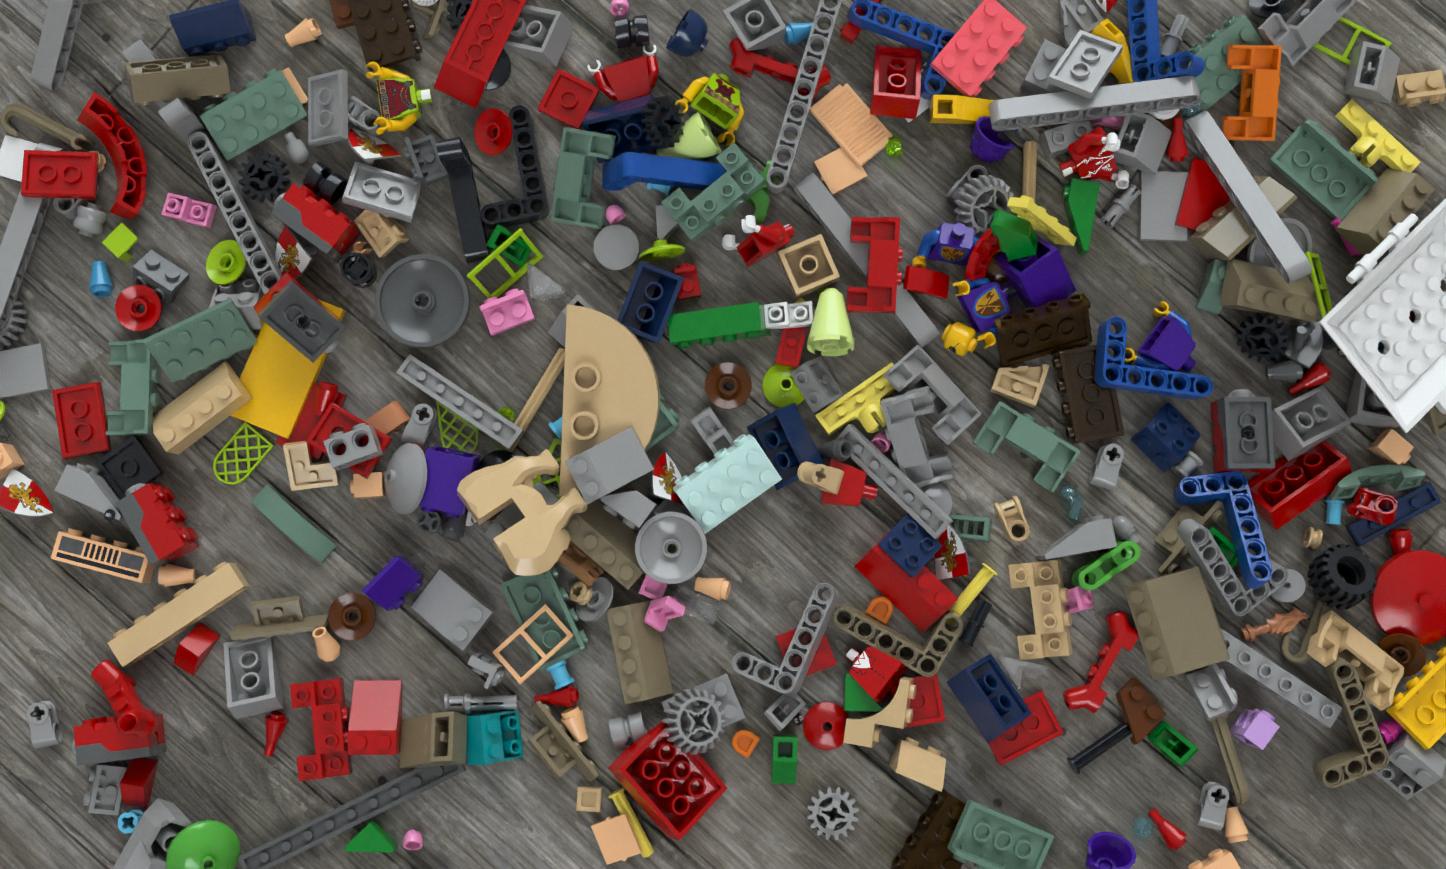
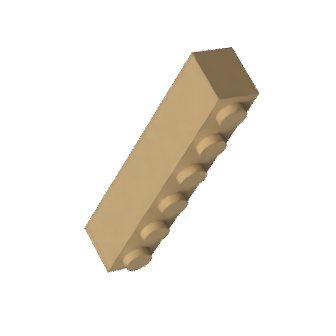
[107,562,250,667]

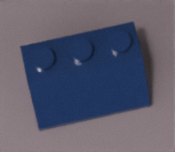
[169,0,257,56]
[582,94,658,164]
[617,261,684,344]
[747,403,825,490]
[947,654,1032,743]

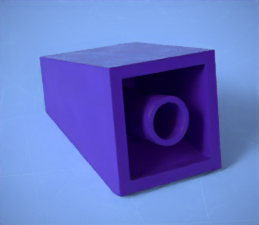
[995,235,1077,308]
[418,445,481,518]

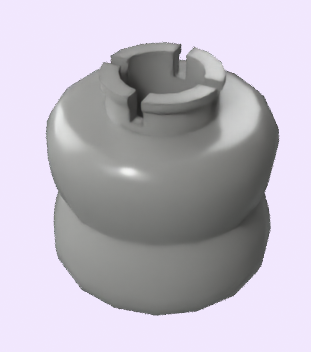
[73,202,107,238]

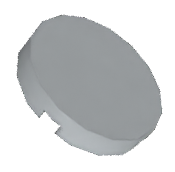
[594,225,640,271]

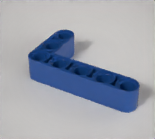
[847,0,955,100]
[1127,0,1205,82]
[602,152,727,191]
[1094,317,1213,400]
[1174,471,1273,589]

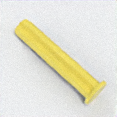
[945,563,998,626]
[608,787,654,858]

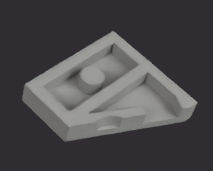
[1058,0,1104,48]

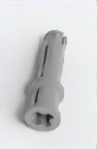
[444,693,518,715]

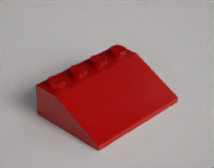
[608,722,727,840]

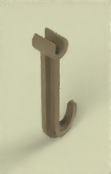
[0,103,95,152]
[1280,577,1345,665]
[1204,713,1249,805]

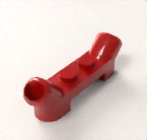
[729,37,831,99]
[1063,611,1139,713]
[91,660,155,738]

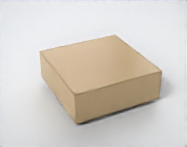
[576,786,602,812]

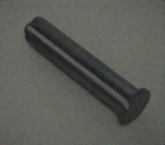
[1066,722,1132,774]

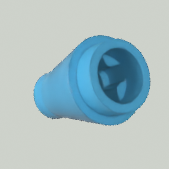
[783,22,813,46]
[89,261,113,297]

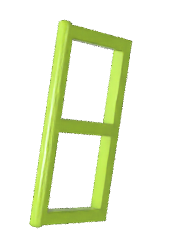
[1313,17,1392,66]
[467,228,544,299]
[1305,252,1333,318]

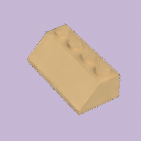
[152,361,253,455]

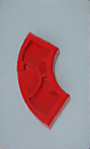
[964,228,1001,281]

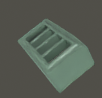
[949,514,992,543]

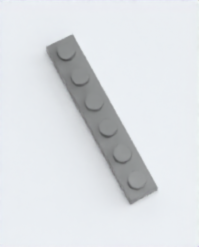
[396,354,524,451]
[837,424,953,539]

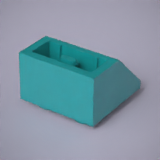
[466,709,523,765]

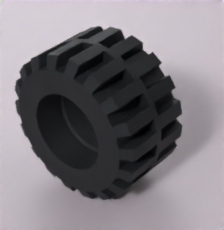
[1307,544,1378,610]

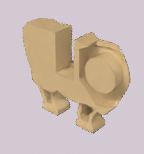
[457,449,587,576]

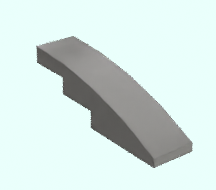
[690,407,734,455]

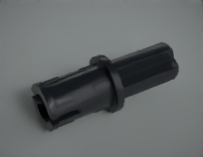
[959,599,992,647]

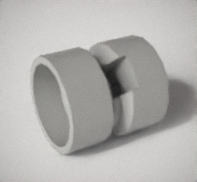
[609,712,648,750]

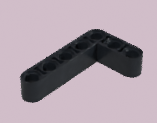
[480,105,550,229]
[436,137,490,263]

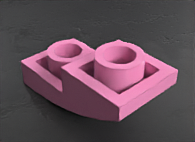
[161,193,217,228]

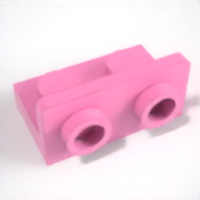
[479,289,535,336]

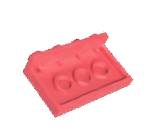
[930,0,1027,98]

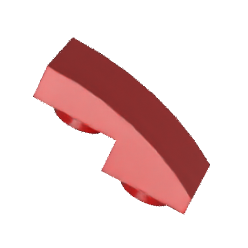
[903,266,950,299]

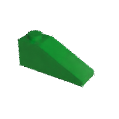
[1062,178,1100,256]

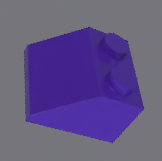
[362,556,425,611]

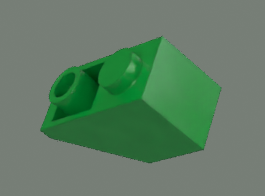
[991,210,1038,261]
[771,734,798,784]

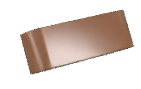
[364,400,410,437]

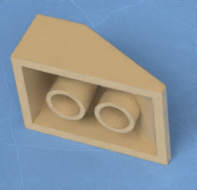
[888,736,946,792]

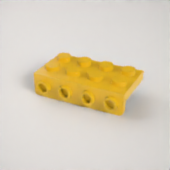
[1386,646,1446,750]

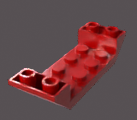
[434,0,529,109]

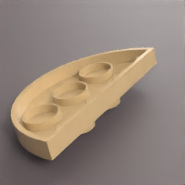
[559,305,660,496]

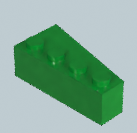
[668,302,772,349]

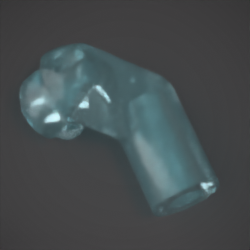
[1060,486,1083,520]

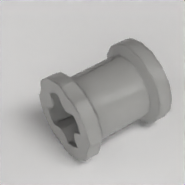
[1171,450,1203,480]

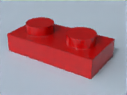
[775,327,807,369]

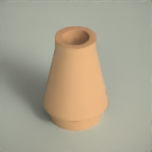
[285,18,322,47]
[158,564,195,587]
[694,577,731,601]
[312,627,340,662]
[561,706,589,743]
[1224,806,1249,843]

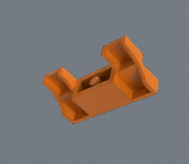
[1222,45,1282,141]

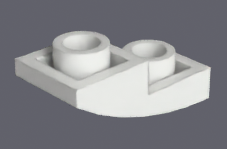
[764,301,814,329]

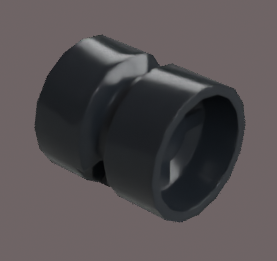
[615,15,650,48]
[303,162,348,205]
[340,252,377,288]

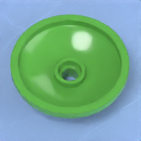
[166,820,241,869]

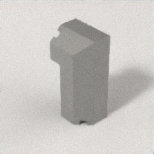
[113,798,192,869]

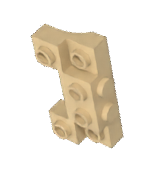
[1008,559,1073,660]
[1307,610,1404,711]

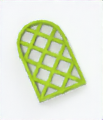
[436,395,479,453]
[213,422,274,485]

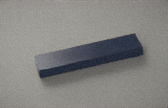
[1345,481,1441,547]

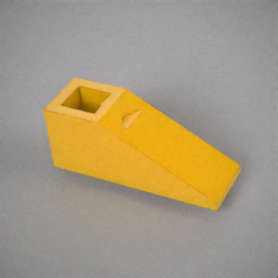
[1091,18,1135,84]
[929,95,995,124]

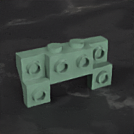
[551,127,616,229]
[661,143,766,243]
[106,339,160,436]
[972,401,1081,493]

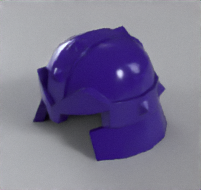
[969,116,1015,163]
[1085,832,1136,869]

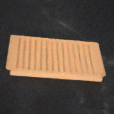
[809,83,893,168]

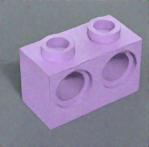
[1229,708,1280,750]

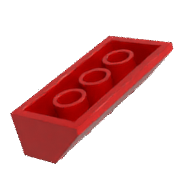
[1248,440,1352,530]
[854,532,958,633]

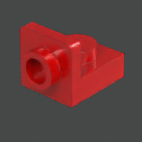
[673,263,701,301]

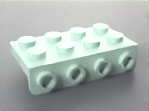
[673,434,782,534]

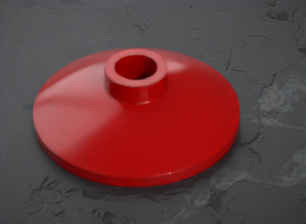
[474,108,512,155]
[115,285,162,331]
[803,702,849,750]

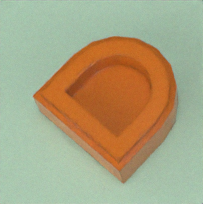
[864,597,893,625]
[732,730,760,759]

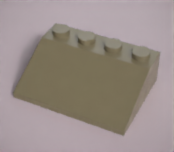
[1124,566,1230,680]

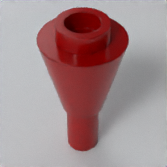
[1165,118,1189,162]
[1287,362,1331,397]
[534,684,579,708]
[264,711,289,757]
[1148,808,1187,850]

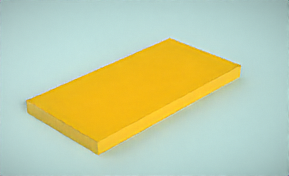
[230,299,346,439]

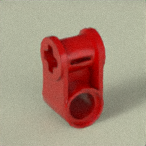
[1346,487,1398,525]

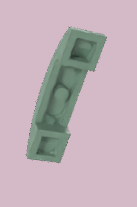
[1329,465,1426,501]
[251,484,338,563]

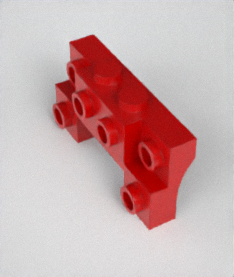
[846,217,903,314]
[290,678,352,781]

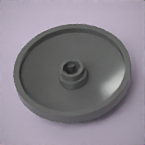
[375,254,470,348]

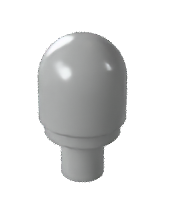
[284,132,309,164]
[1112,515,1140,543]

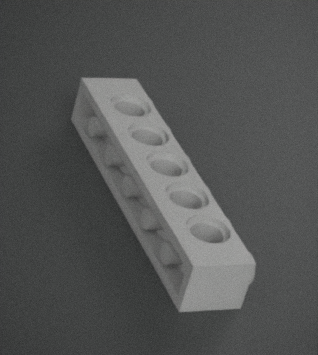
[1220,628,1343,728]

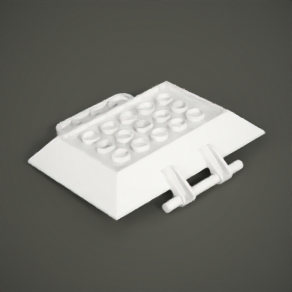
[1319,198,1446,433]

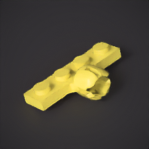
[1335,99,1420,172]
[1007,195,1077,246]
[815,362,896,436]

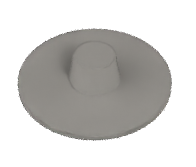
[1271,569,1306,603]

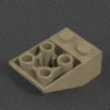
[399,711,467,769]

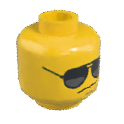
[941,322,978,356]

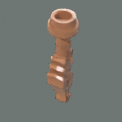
[1239,606,1308,643]

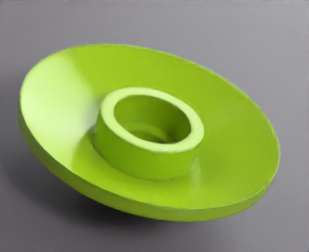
[639,239,685,261]
[206,240,247,285]
[762,364,805,408]

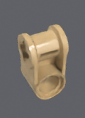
[797,461,844,495]
[993,495,1030,543]

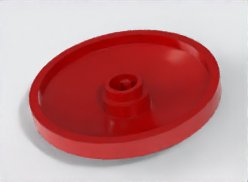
[1369,550,1446,645]

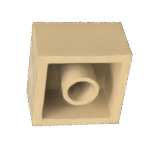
[777,234,840,300]

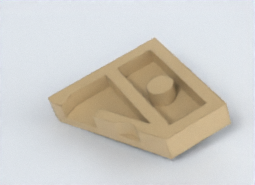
[990,364,1050,408]

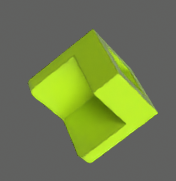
[102,223,139,263]

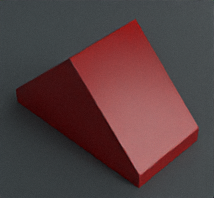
[173,623,221,676]
[120,758,158,809]

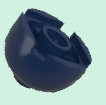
[666,8,709,57]

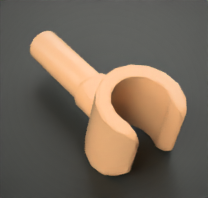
[340,242,372,263]

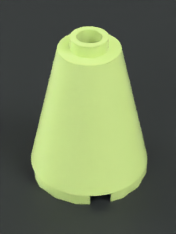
[655,112,721,161]
[807,288,854,356]

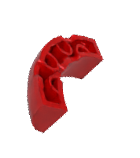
[77,92,147,218]

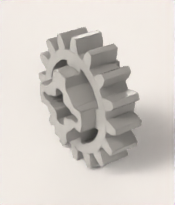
[807,786,859,840]

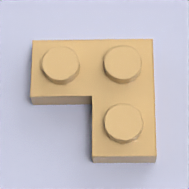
[283,441,340,491]

